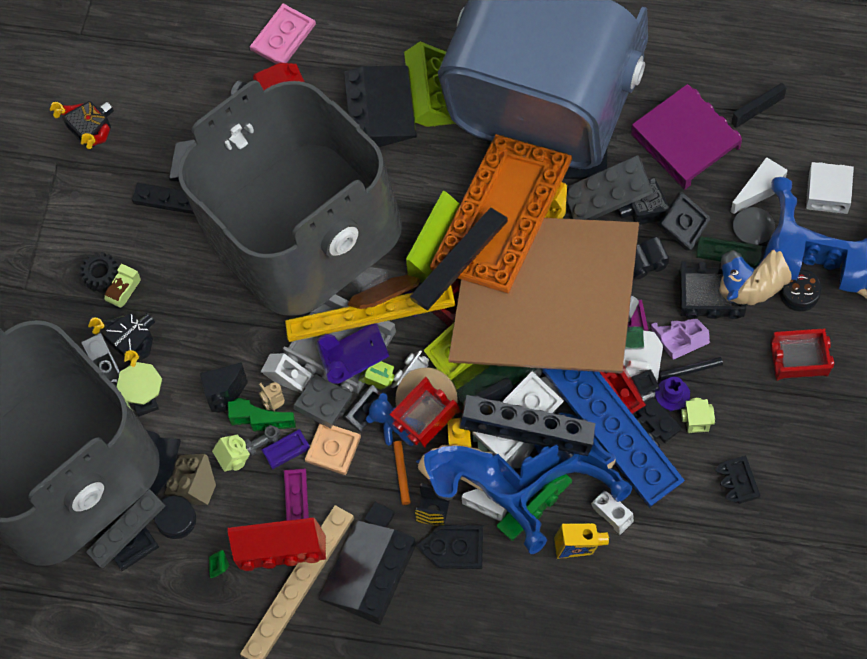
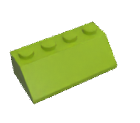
[404,41,456,127]
[406,191,460,283]

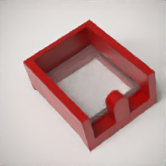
[770,329,834,381]
[390,377,461,448]

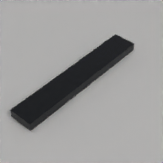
[410,207,508,311]

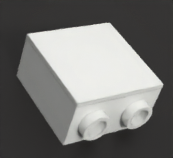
[806,162,854,214]

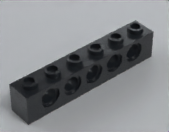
[459,395,595,456]

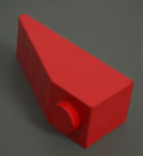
[599,365,646,414]

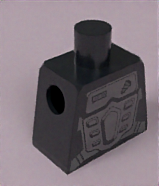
[617,177,669,225]

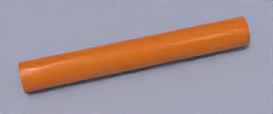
[393,441,410,505]

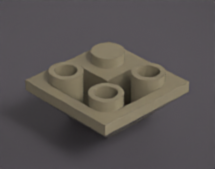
[164,454,216,505]

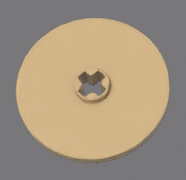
[396,368,458,429]

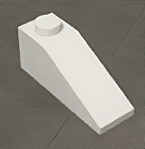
[731,158,788,214]

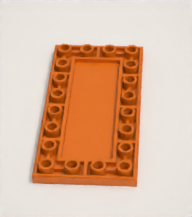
[430,134,572,294]

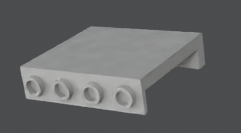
[283,294,396,394]

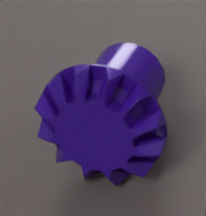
[655,377,690,412]

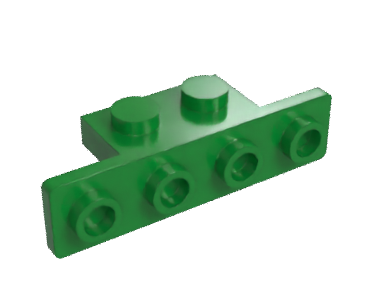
[497,474,572,541]

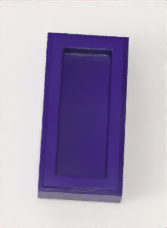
[262,429,310,470]

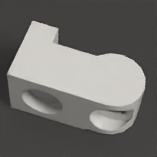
[591,491,634,535]

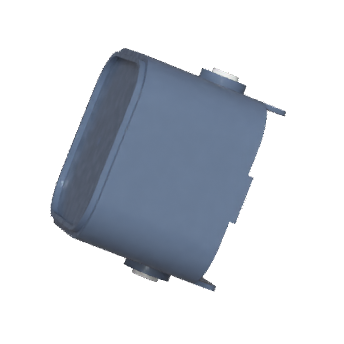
[438,0,648,169]

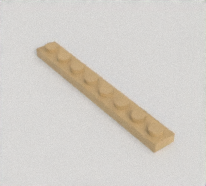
[240,505,354,659]

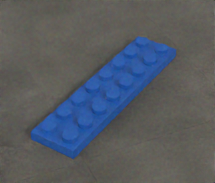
[542,368,685,508]

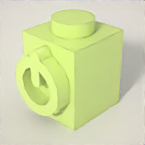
[681,398,715,433]
[212,434,250,471]

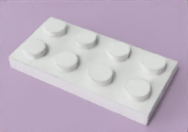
[472,372,563,461]

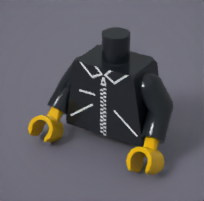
[88,313,155,367]

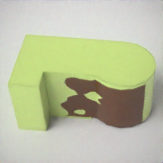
[104,264,141,308]

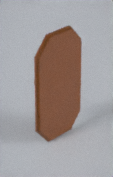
[348,275,421,309]

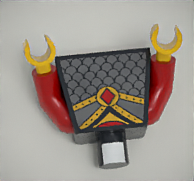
[49,101,114,150]

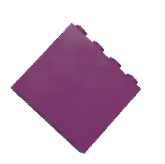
[631,84,742,190]

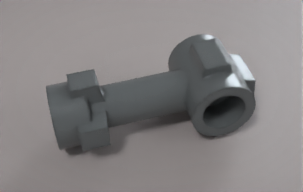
[245,426,281,456]

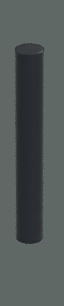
[659,357,723,381]

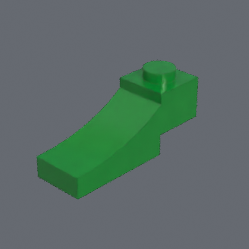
[228,398,296,432]

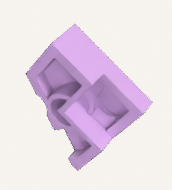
[651,319,710,360]

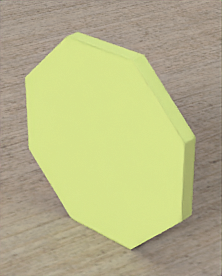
[117,362,162,405]

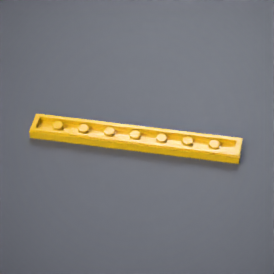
[285,285,456,342]

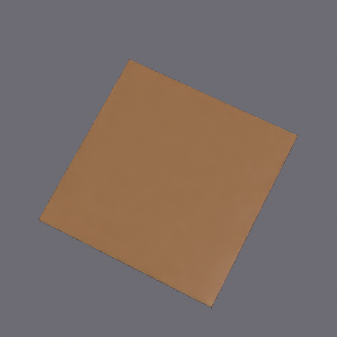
[448,218,639,373]

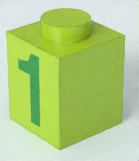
[358,361,394,390]

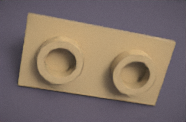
[259,382,285,412]

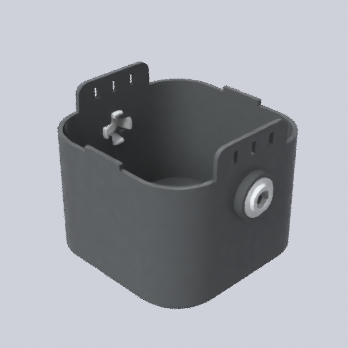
[178,80,402,316]
[0,320,160,566]

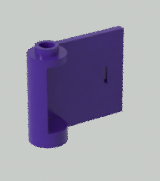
[316,323,390,384]

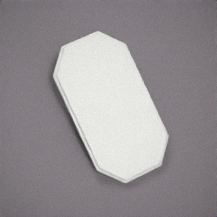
[624,329,663,402]

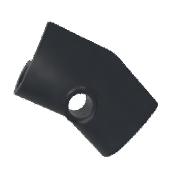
[137,430,181,501]

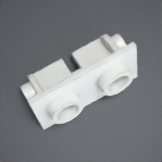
[391,350,429,388]

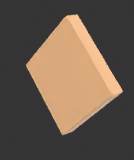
[305,423,361,475]

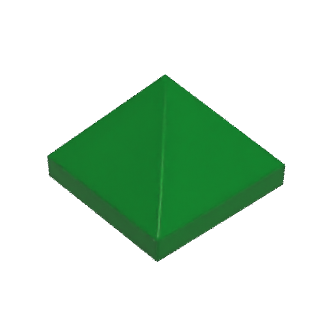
[209,550,230,578]

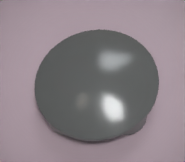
[733,207,775,245]

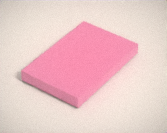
[250,4,316,64]

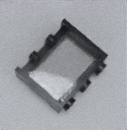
[680,261,746,319]

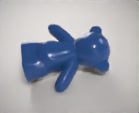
[366,393,426,446]

